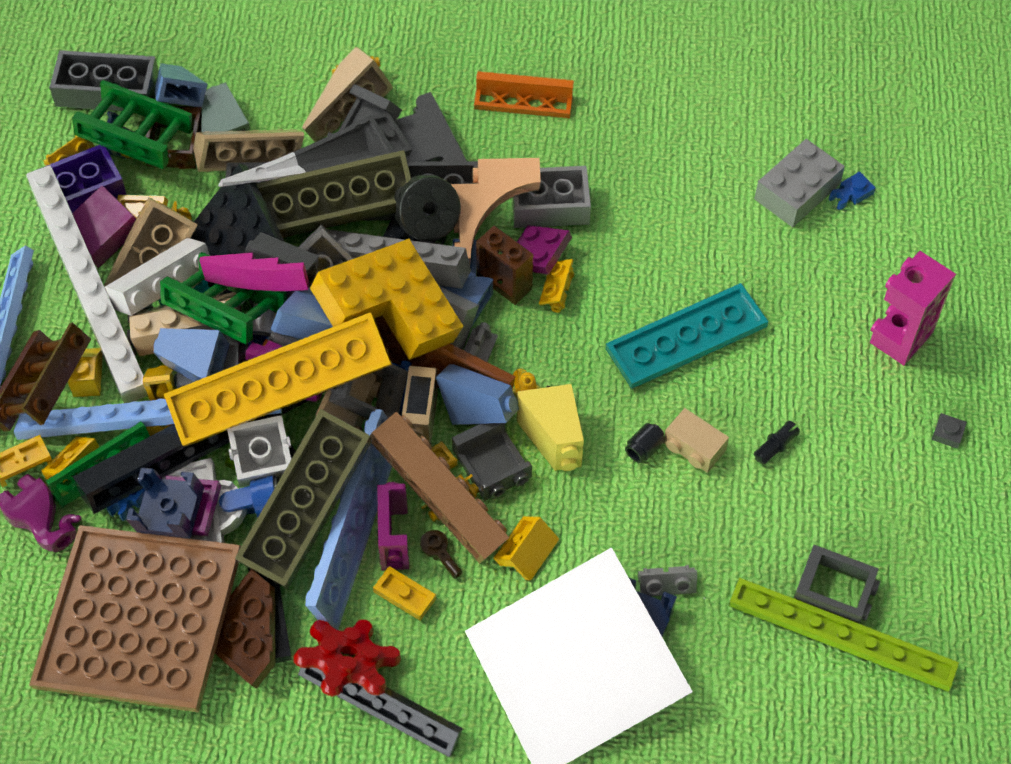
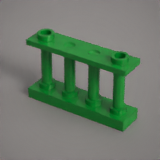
[72,80,192,170]
[160,252,287,344]

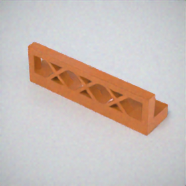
[474,71,574,118]

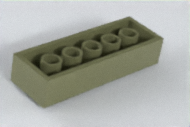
[256,150,411,238]
[234,409,372,589]

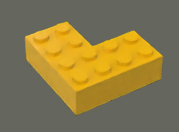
[310,239,464,360]

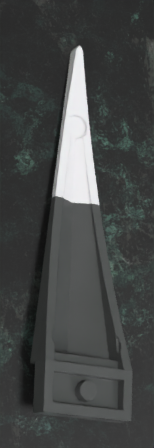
[218,112,413,187]

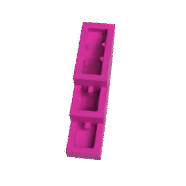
[199,253,309,291]

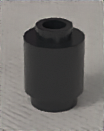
[625,423,665,463]

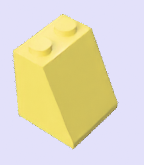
[517,384,584,471]

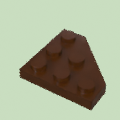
[215,569,275,689]

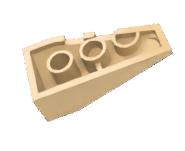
[302,47,393,142]
[104,197,198,294]

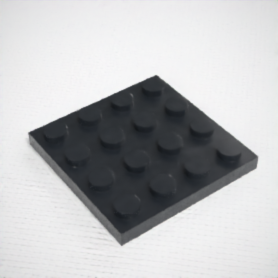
[190,164,285,295]

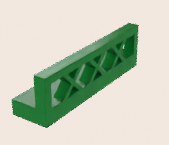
[46,422,150,508]

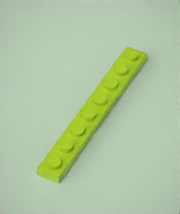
[729,577,959,692]

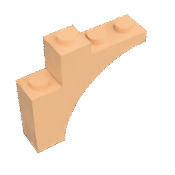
[451,158,541,264]

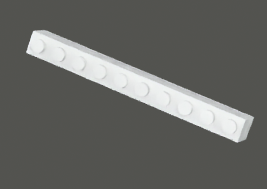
[26,165,148,403]

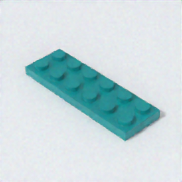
[605,283,769,389]

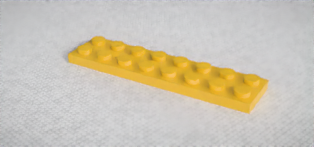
[164,312,392,446]

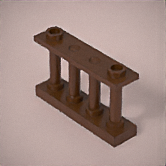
[0,322,91,432]

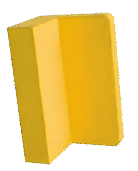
[493,516,559,581]

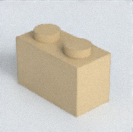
[664,408,729,473]

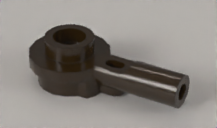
[420,530,462,579]

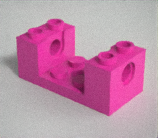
[870,251,956,366]

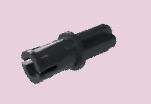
[754,421,800,465]

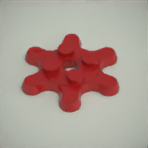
[293,619,401,696]

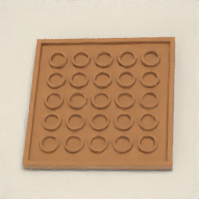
[29,525,241,712]

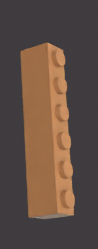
[370,411,509,564]

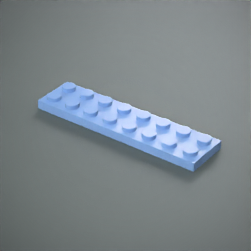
[305,409,392,630]

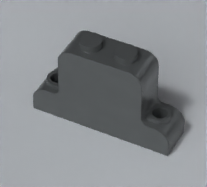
[395,92,467,162]

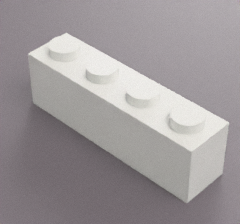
[105,238,210,316]

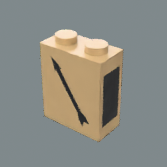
[402,366,438,444]

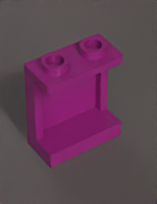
[377,482,409,571]

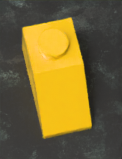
[68,348,103,397]
[143,365,177,400]

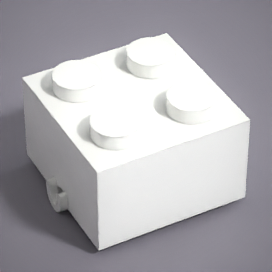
[228,415,291,488]

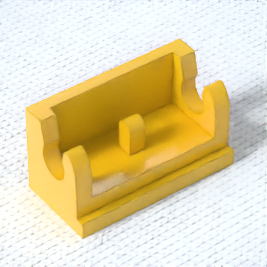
[0,435,52,488]

